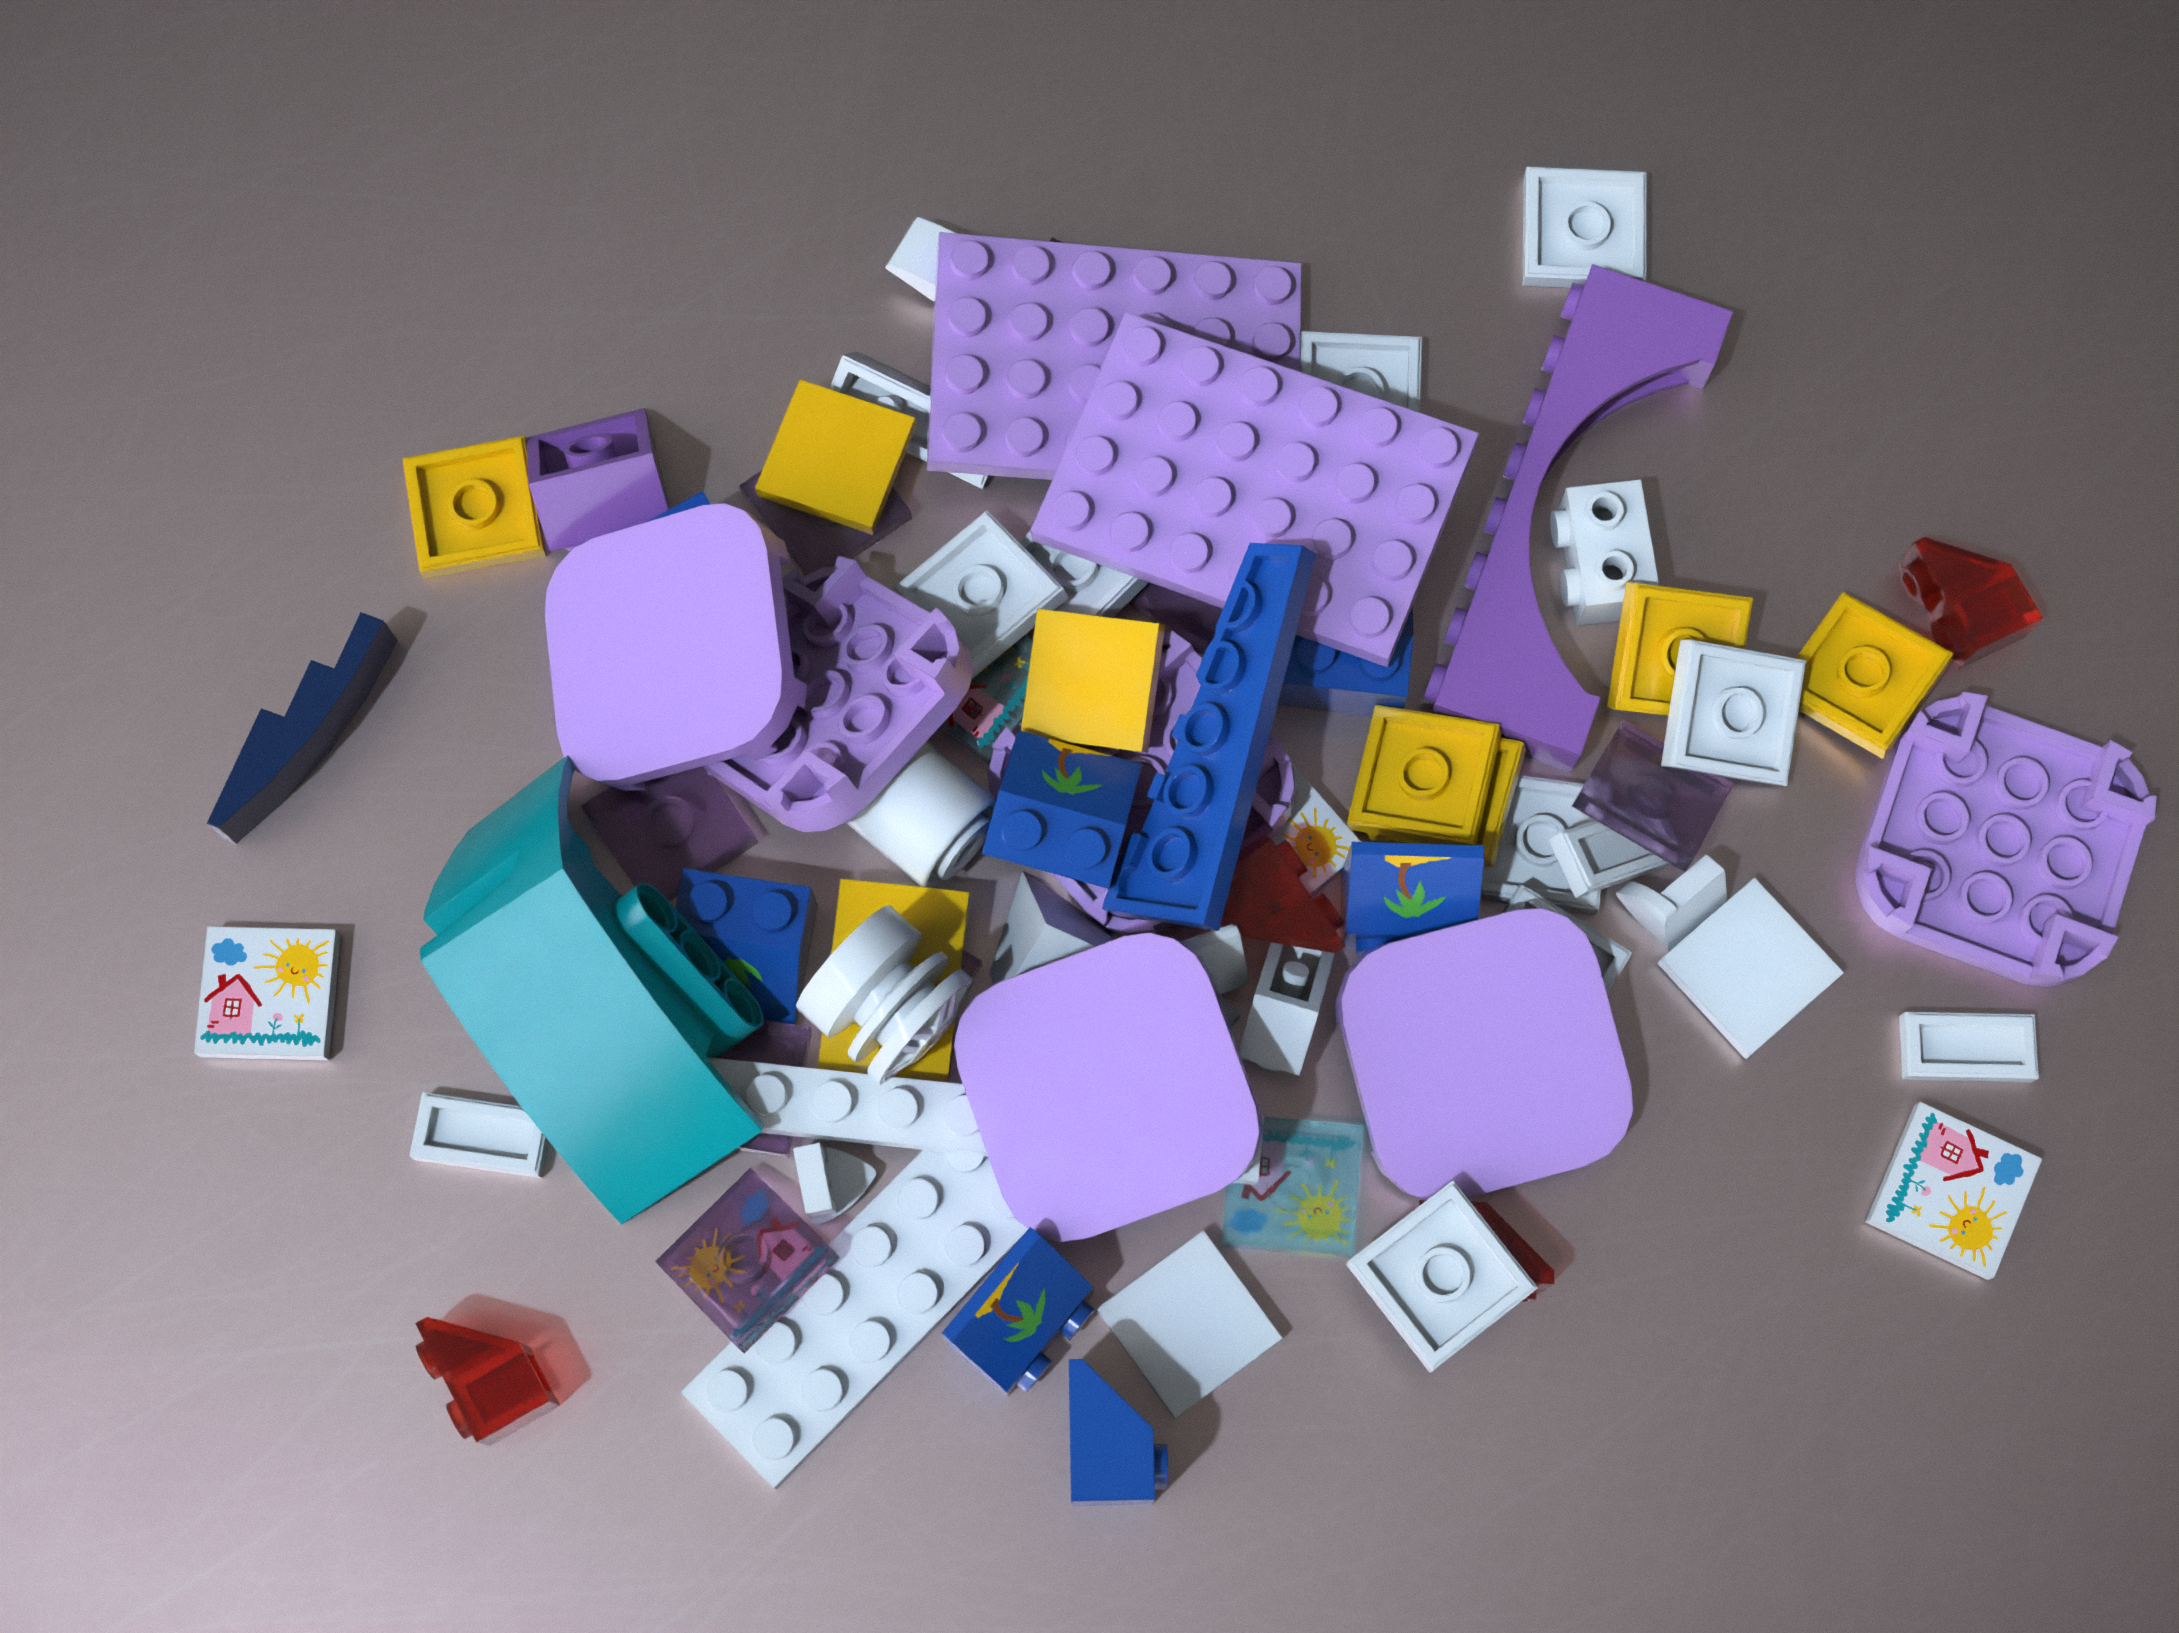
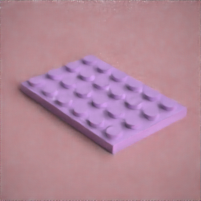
[926,232,1301,480]
[1030,312,1479,668]

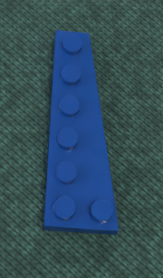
[1102,543,1316,931]

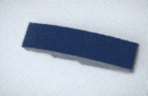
[207,612,398,844]

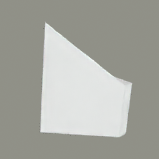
[990,871,1115,985]

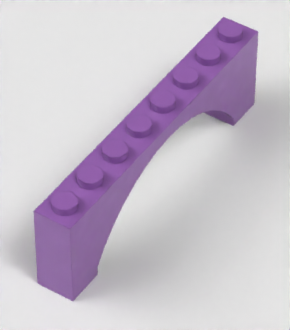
[1423,264,1733,772]

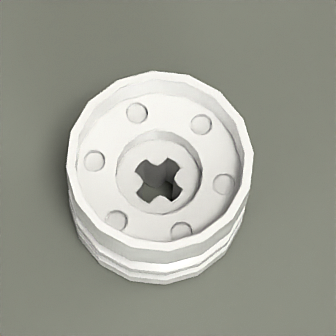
[796,905,973,1085]

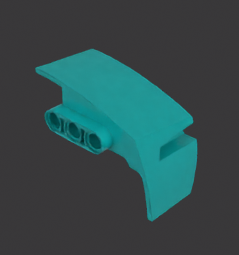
[420,755,765,1225]

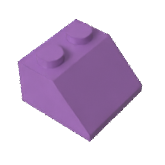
[526,408,670,551]

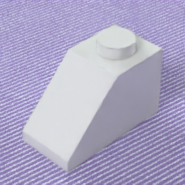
[1238,927,1337,1076]

